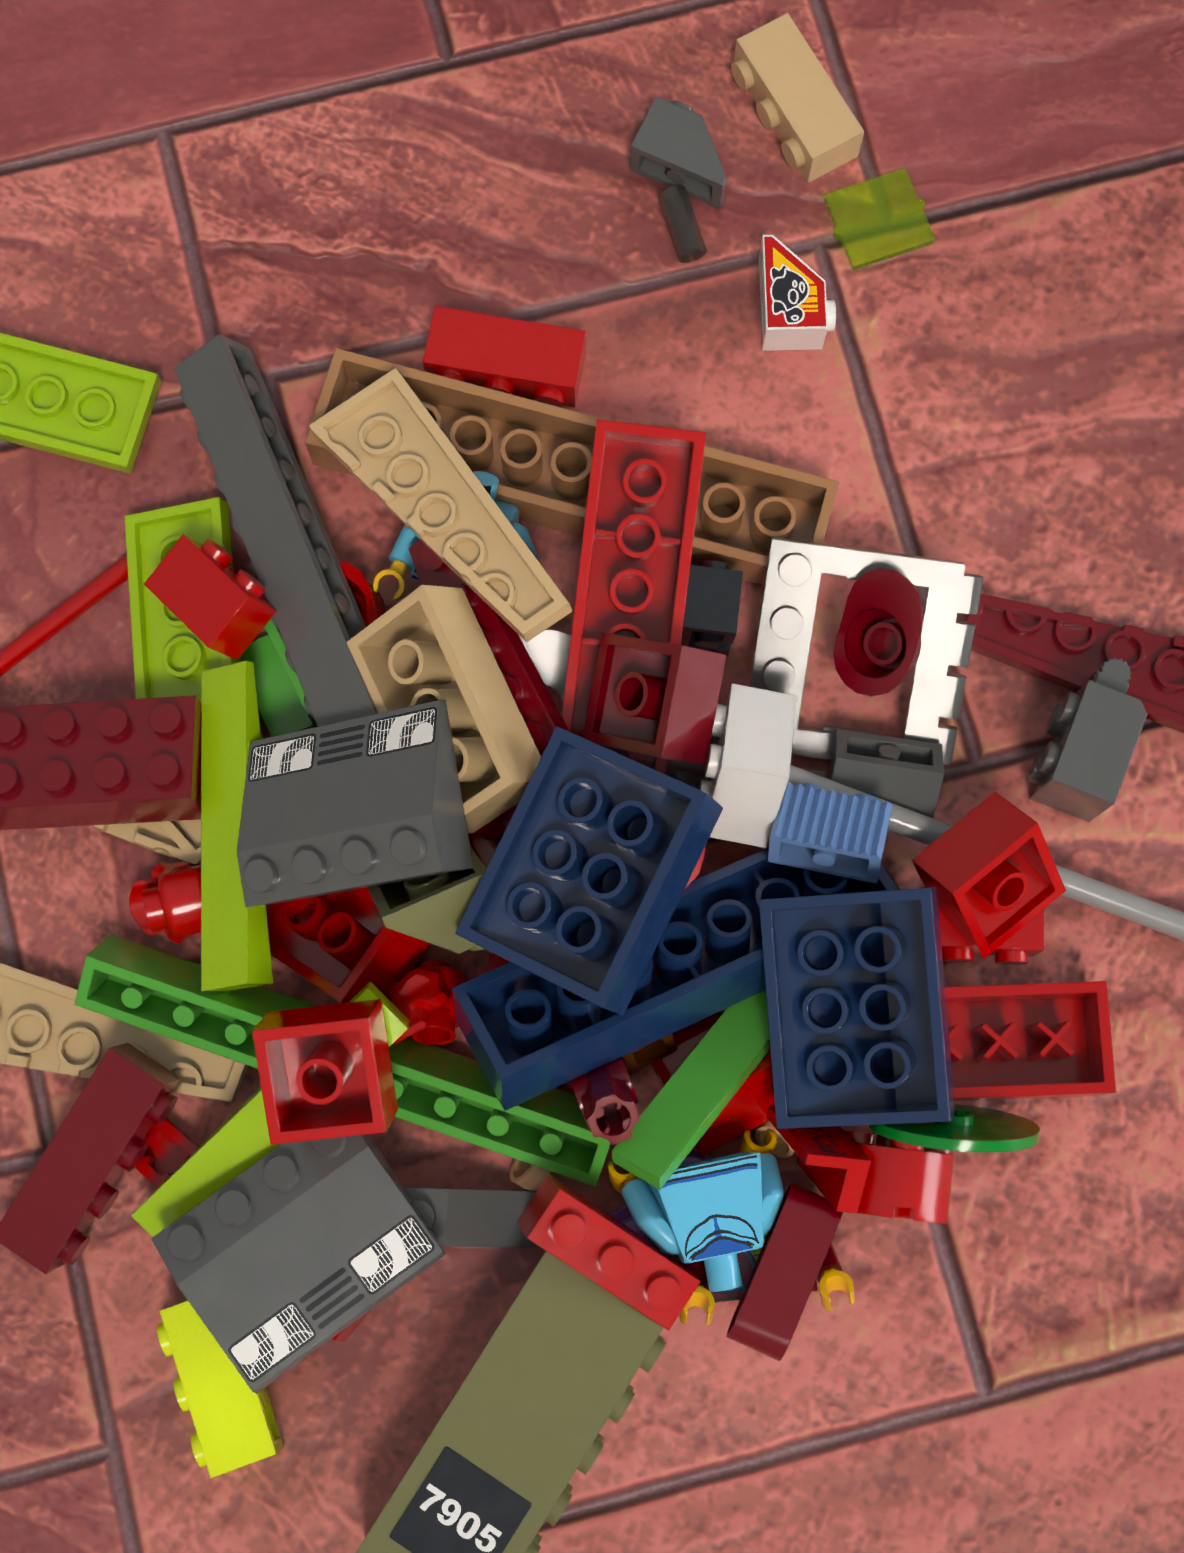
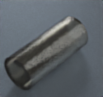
[658,185,707,263]

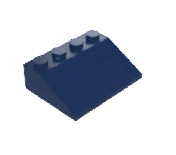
[455,726,723,1016]
[759,886,955,1129]

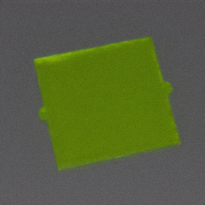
[824,168,935,271]

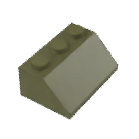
[366,845,486,954]

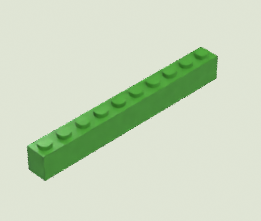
[74,934,611,1187]

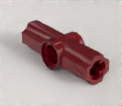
[571,1057,640,1145]

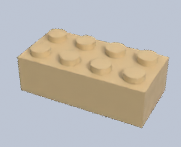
[346,585,541,833]

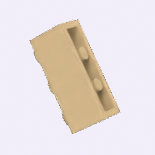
[731,13,864,183]

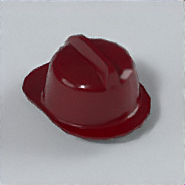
[833,568,923,697]

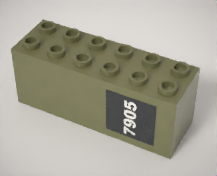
[356,1251,666,1553]

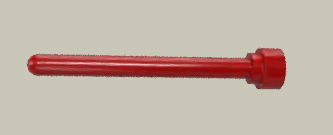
[0,556,128,677]

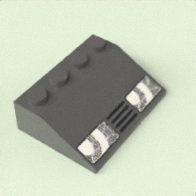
[237,700,474,907]
[151,1134,446,1394]

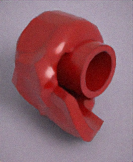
[129,861,201,944]
[387,960,468,1046]

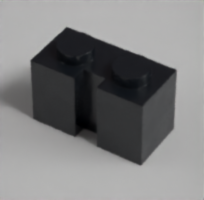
[681,560,743,660]

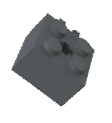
[1027,657,1147,822]

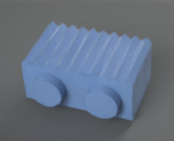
[768,782,892,884]

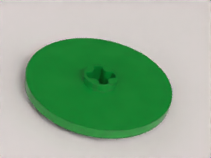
[868,1104,1040,1152]

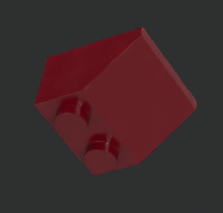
[583,632,727,765]

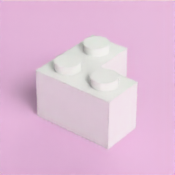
[699,683,797,848]

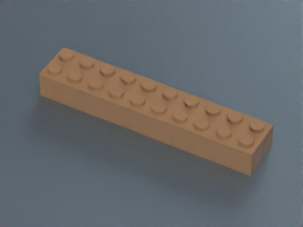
[305,348,840,586]

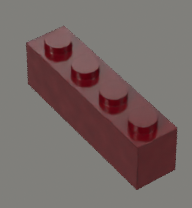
[0,1043,181,1275]

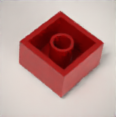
[252,999,398,1145]

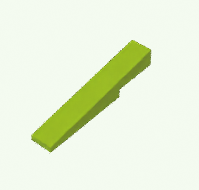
[201,661,273,991]
[131,981,410,1237]

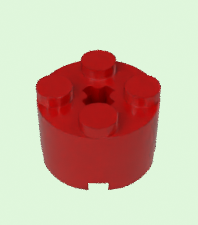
[844,1130,954,1224]

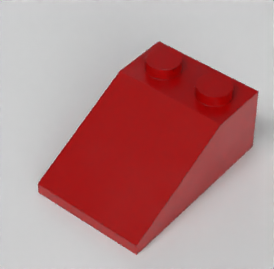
[266,888,430,1003]

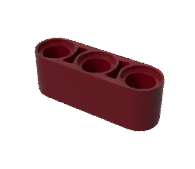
[726,1182,843,1361]

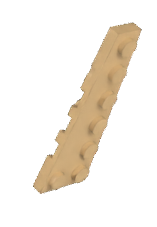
[309,368,572,642]
[0,963,248,1103]

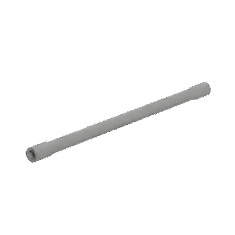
[708,736,1184,944]

